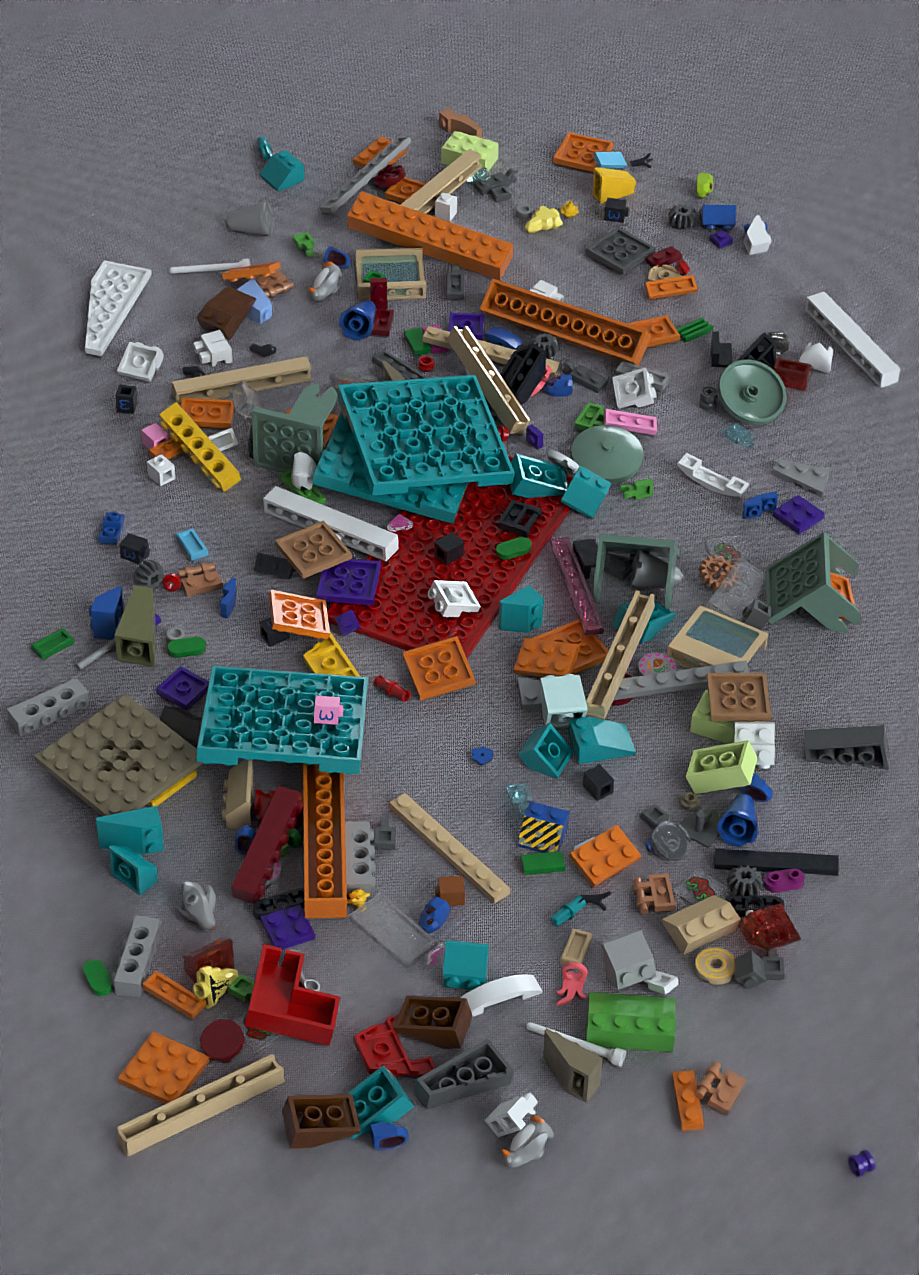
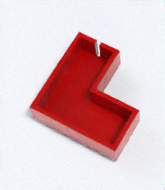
[244,944,340,1046]

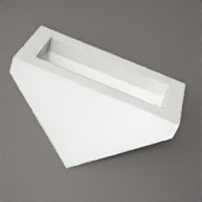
[208,428,238,451]

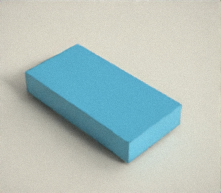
[593,152,627,168]
[176,528,209,561]

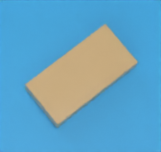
[560,929,593,965]

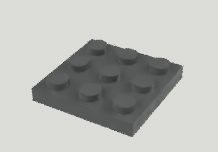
[585,227,656,275]

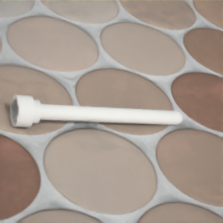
[169,258,250,274]
[526,1022,626,1067]

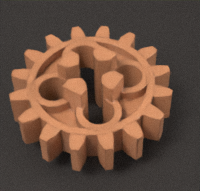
[698,555,739,593]

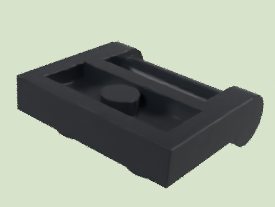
[497,500,542,538]

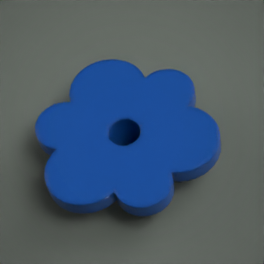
[471,746,493,765]

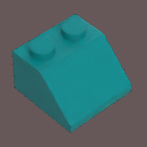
[260,150,305,192]
[560,466,612,519]
[498,585,544,633]
[518,723,574,778]
[108,845,158,896]
[443,940,489,990]

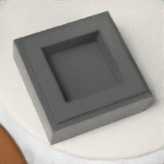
[489,185,511,203]
[640,804,669,830]

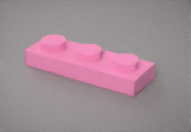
[604,409,657,435]

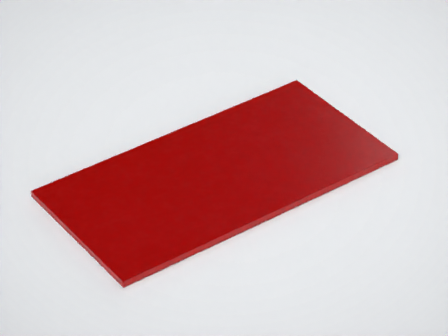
[327,456,572,658]

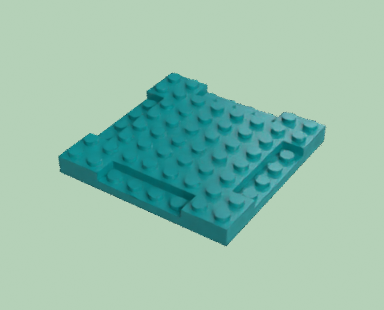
[337,375,515,496]
[312,382,468,524]
[197,666,368,775]

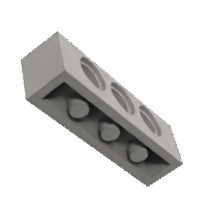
[7,678,89,737]
[345,821,376,898]
[112,915,161,998]

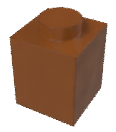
[434,876,465,906]

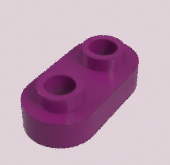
[763,869,805,893]

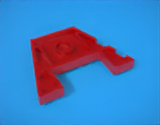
[353,1014,436,1077]

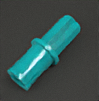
[257,136,272,160]
[550,895,586,927]

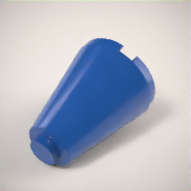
[339,300,376,340]
[717,794,758,847]

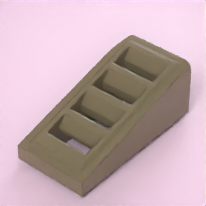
[382,360,405,381]

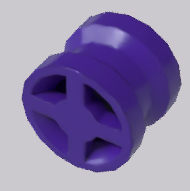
[848,1149,875,1177]

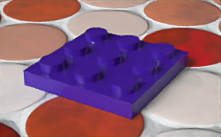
[317,559,381,606]

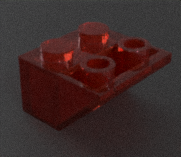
[773,357,814,391]
[738,903,801,951]
[183,938,234,983]

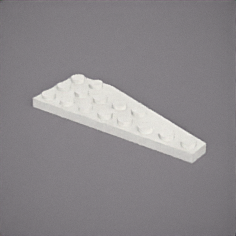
[85,260,152,356]

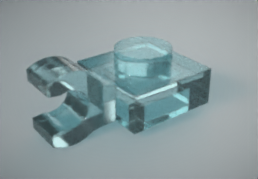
[467,167,491,182]
[725,423,755,448]
[507,782,532,817]

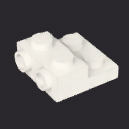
[117,342,164,382]
[612,367,657,409]
[428,580,481,617]
[734,722,775,769]

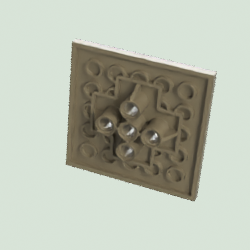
[35,693,203,816]

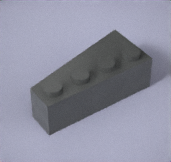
[804,725,889,770]
[414,1038,514,1109]

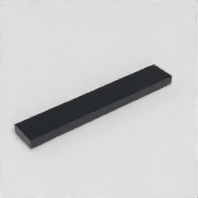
[714,849,839,876]

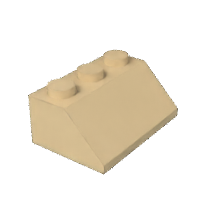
[222,759,253,829]
[661,895,741,955]

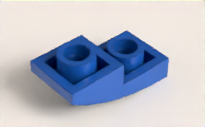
[484,326,524,350]
[742,491,778,519]
[98,512,125,545]
[219,577,237,619]

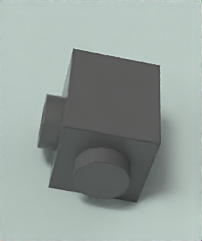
[742,598,772,630]
[734,951,766,989]

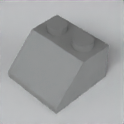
[601,929,656,990]

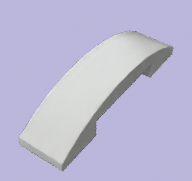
[677,453,749,497]
[460,975,542,1016]

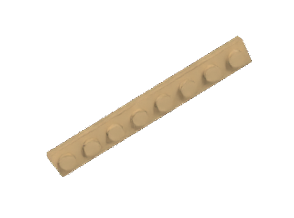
[422,326,560,378]
[389,793,510,904]

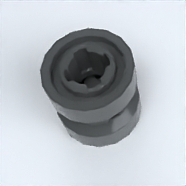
[699,386,718,411]

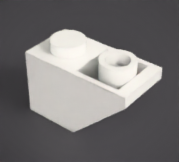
[743,215,771,255]

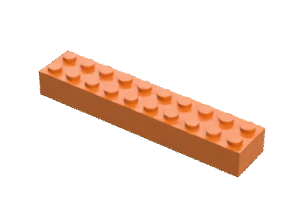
[347,191,513,281]
[480,278,651,366]
[303,763,347,918]

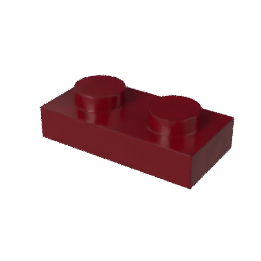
[646,246,682,268]
[370,278,387,309]
[372,308,394,336]

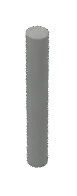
[75,638,116,671]

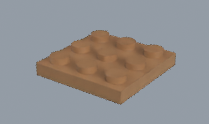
[275,520,352,579]
[706,673,771,721]

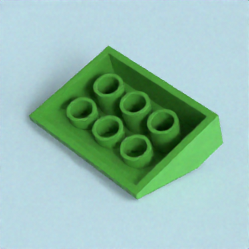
[586,992,675,1052]

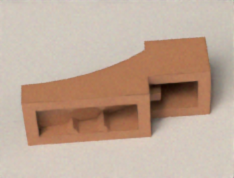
[438,108,482,138]

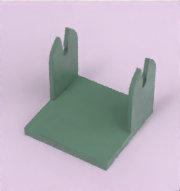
[252,383,338,473]
[766,532,861,632]
[593,534,681,610]

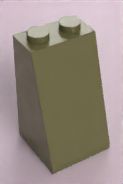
[114,585,156,667]

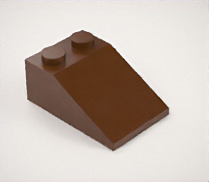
[196,286,257,340]
[394,996,473,1048]
[282,1094,361,1149]

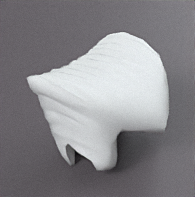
[798,343,833,374]
[291,452,317,490]

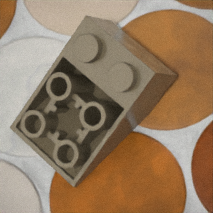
[543,1028,603,1103]

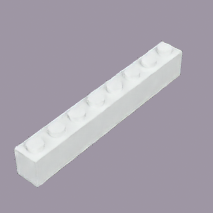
[805,291,900,388]
[263,486,399,561]

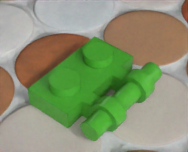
[574,402,605,431]

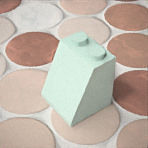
[539,674,587,728]

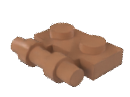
[255,270,294,298]
[177,562,223,597]
[633,873,676,914]
[695,1061,746,1116]

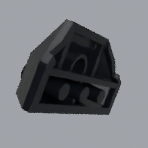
[735,332,777,371]
[500,343,546,405]

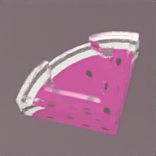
[387,514,413,532]
[427,943,446,964]

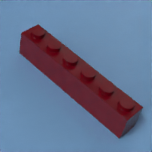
[231,786,304,904]

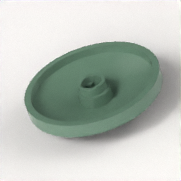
[718,360,786,425]
[571,425,643,484]

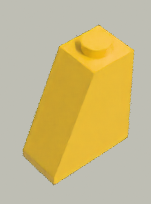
[593,167,636,203]

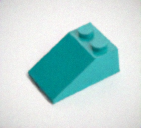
[510,454,568,498]
[611,601,677,643]
[568,717,636,764]
[96,806,164,855]
[347,1065,415,1139]

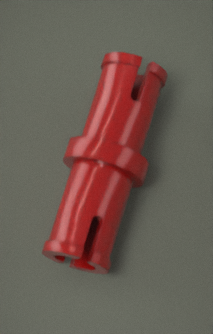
[373,674,411,703]

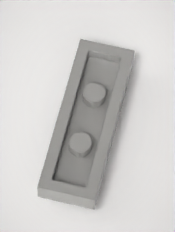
[615,361,670,391]

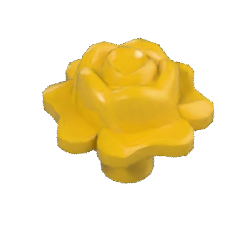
[560,200,579,218]
[347,889,370,911]

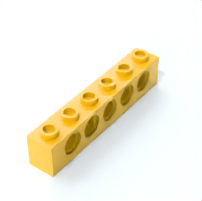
[159,402,241,492]

